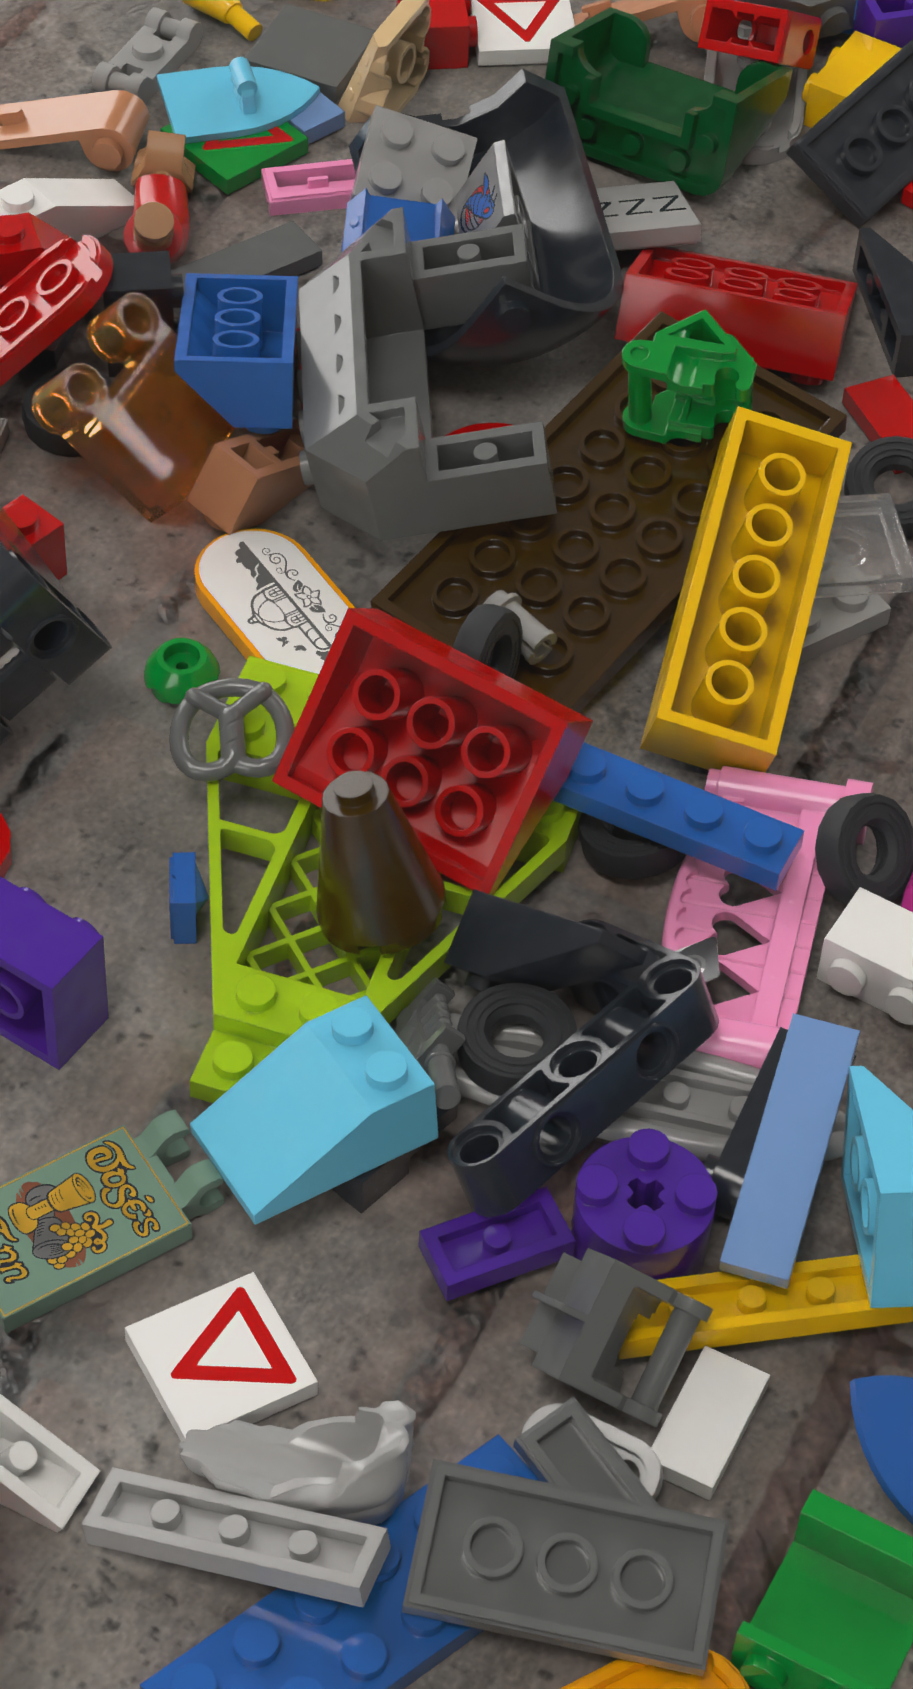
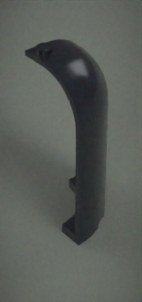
[349,68,623,367]

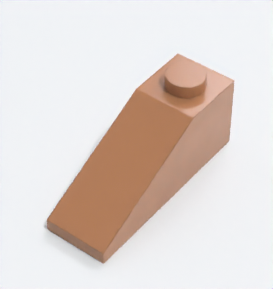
[187,419,311,535]

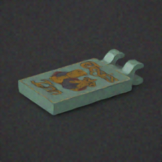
[0,1110,225,1333]

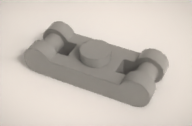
[92,7,203,104]

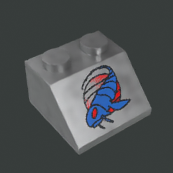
[454,140,541,292]

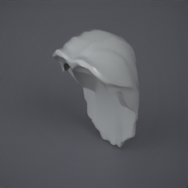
[178,1400,416,1525]

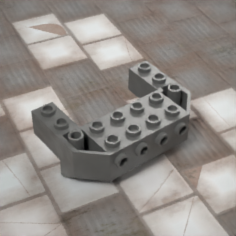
[296,207,557,541]

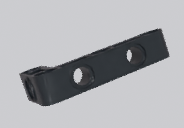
[447,919,719,1217]

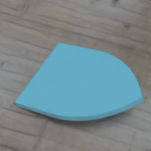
[157,57,320,144]

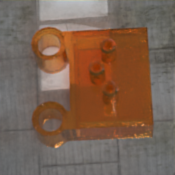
[32,292,236,523]

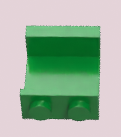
[730,1489,913,1689]

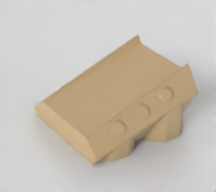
[338,0,431,123]

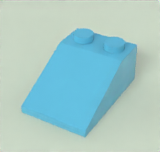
[190,995,438,1225]
[841,1066,913,1308]

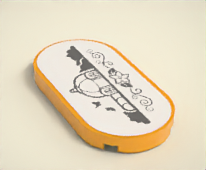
[194,529,355,674]

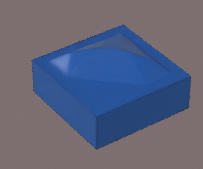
[169,852,209,944]

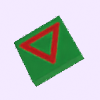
[161,122,308,195]

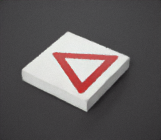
[471,0,575,66]
[125,1272,318,1442]

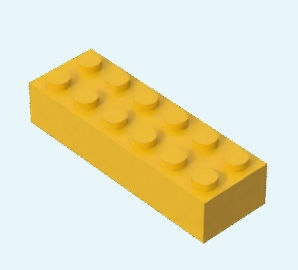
[640,406,852,772]

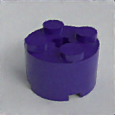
[571,1128,717,1280]

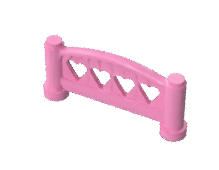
[661,766,874,1069]

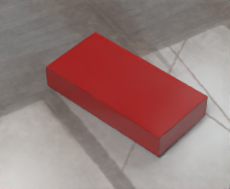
[842,374,913,475]

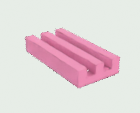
[261,159,356,216]

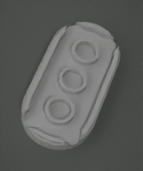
[704,24,807,165]

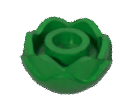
[144,638,221,704]

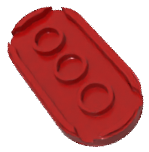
[0,235,113,387]

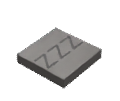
[596,181,701,251]

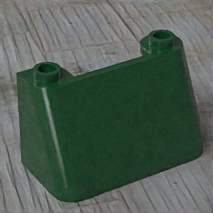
[545,7,793,196]

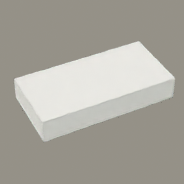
[651,1346,770,1501]

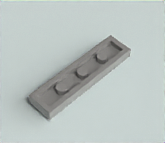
[81,1467,391,1607]

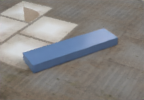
[719,1013,860,1289]

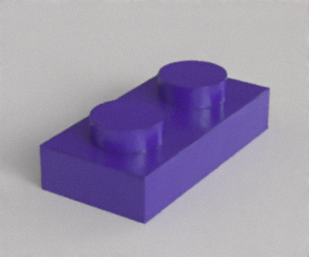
[418,1186,576,1301]

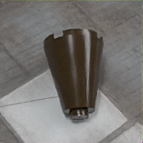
[316,771,446,955]

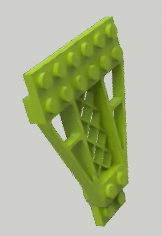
[189,656,582,1103]

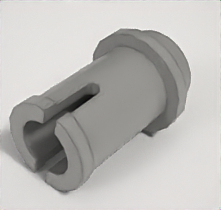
[483,590,557,665]

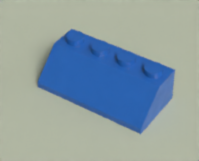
[174,273,298,434]

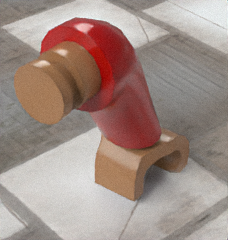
[123,130,196,265]

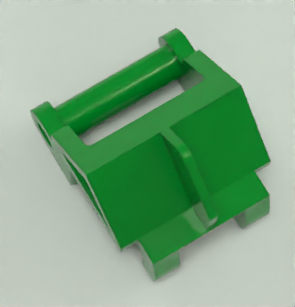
[622,309,757,444]

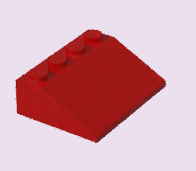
[614,247,858,385]
[272,608,593,895]

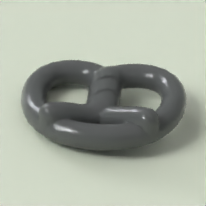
[169,678,295,782]

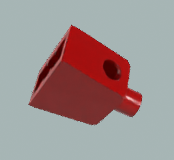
[697,0,822,70]

